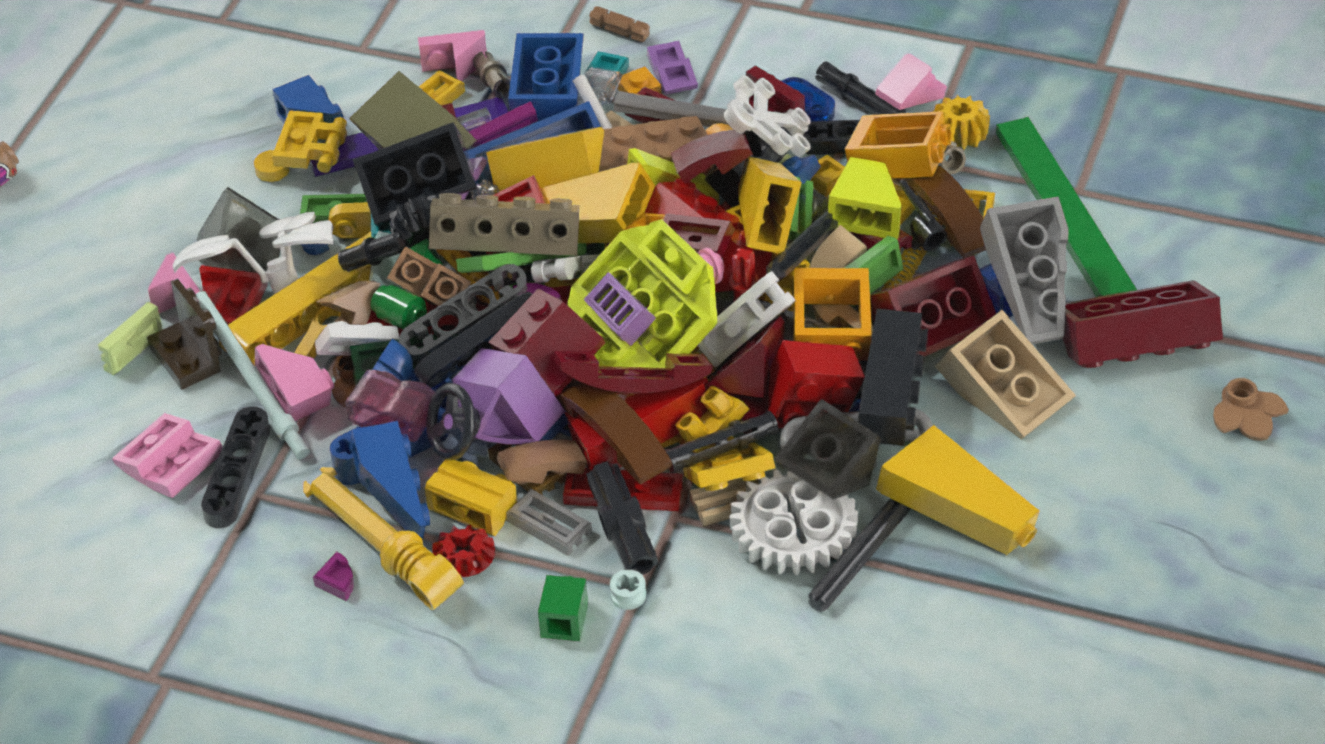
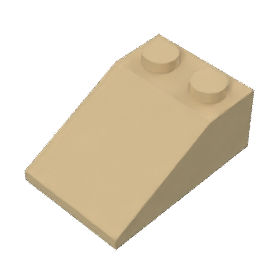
[935,310,1076,440]

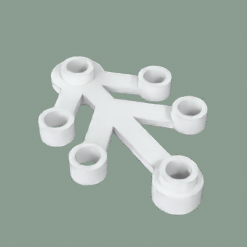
[724,75,811,157]

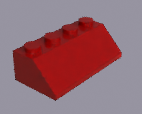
[644,178,773,292]

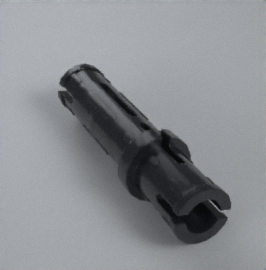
[815,61,906,115]
[665,411,779,473]

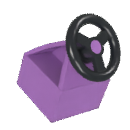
[426,348,565,461]

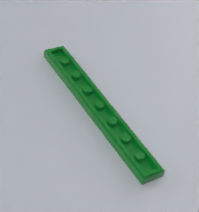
[996,117,1137,297]

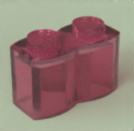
[346,370,435,442]

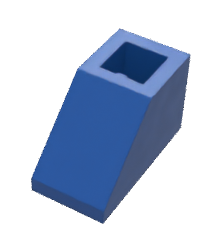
[272,75,344,123]

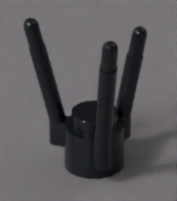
[899,179,947,252]

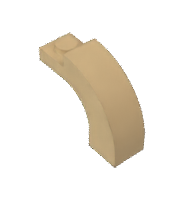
[809,225,874,339]

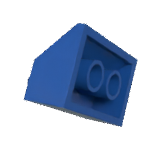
[508,33,584,121]

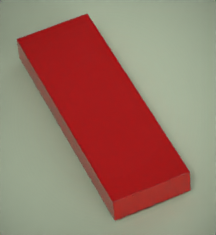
[563,468,683,512]

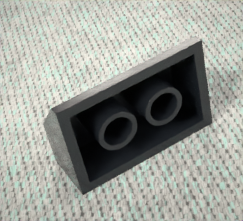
[353,122,477,226]

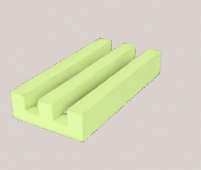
[98,302,163,376]

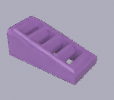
[584,272,656,346]

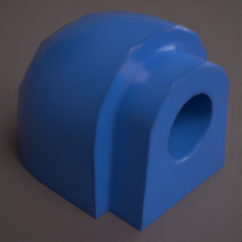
[365,338,413,394]

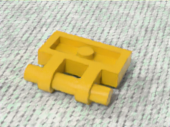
[272,111,347,173]

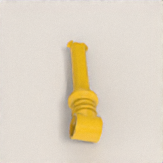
[303,467,464,611]

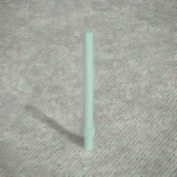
[196,291,310,460]

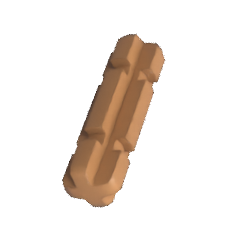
[589,6,650,42]

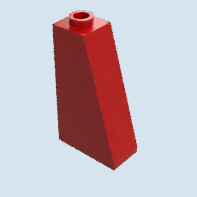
[564,377,709,471]

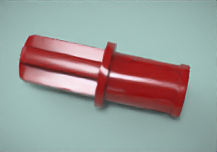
[729,248,759,303]

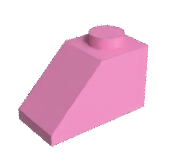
[255,344,334,421]

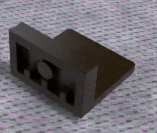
[147,278,222,390]

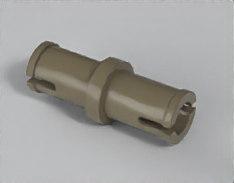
[473,51,511,99]

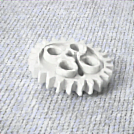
[730,467,858,575]

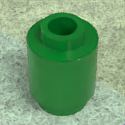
[371,285,427,330]

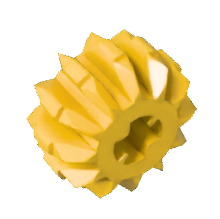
[933,94,990,150]

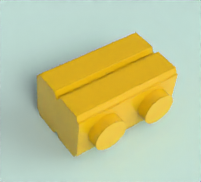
[424,460,517,536]

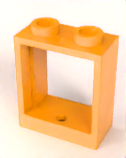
[845,111,952,179]
[792,268,872,361]

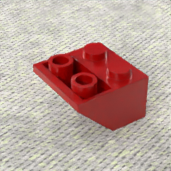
[768,340,865,432]

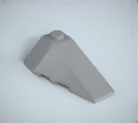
[980,196,1068,344]

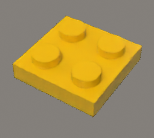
[683,442,775,491]

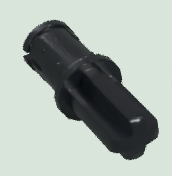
[338,232,406,272]

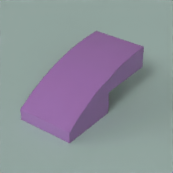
[647,40,698,95]

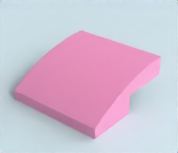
[112,413,223,498]

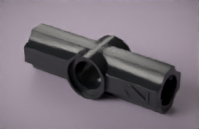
[586,461,658,575]

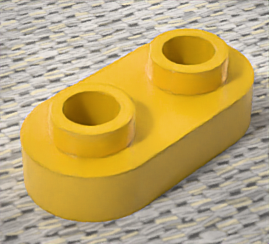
[328,202,371,239]

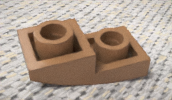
[386,246,471,307]
[496,440,587,484]

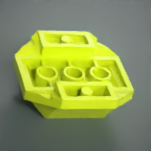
[568,219,718,368]

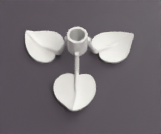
[173,211,333,294]

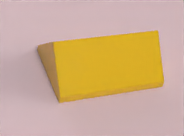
[486,126,604,194]

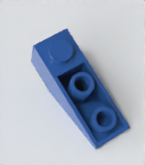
[350,421,430,541]

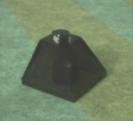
[197,187,280,273]

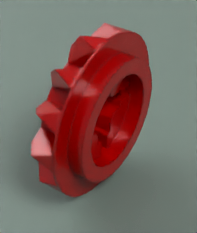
[432,524,495,577]

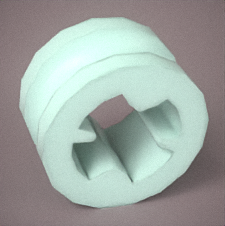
[610,570,646,610]

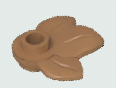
[1213,378,1289,441]

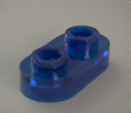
[782,77,835,122]

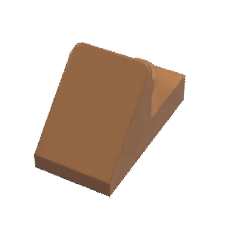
[317,281,381,325]

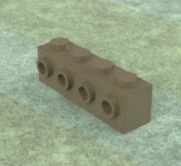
[429,193,580,256]

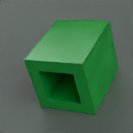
[538,575,588,642]

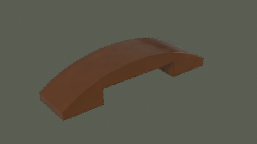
[895,164,986,258]
[556,378,672,484]

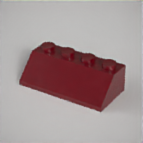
[1063,280,1223,368]

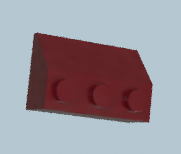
[870,255,996,357]

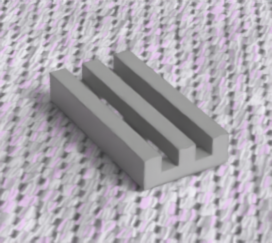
[506,489,592,556]

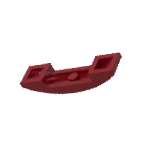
[553,351,712,394]

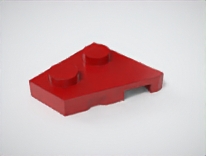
[199,265,268,325]

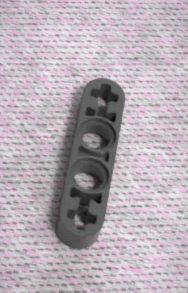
[399,264,527,362]

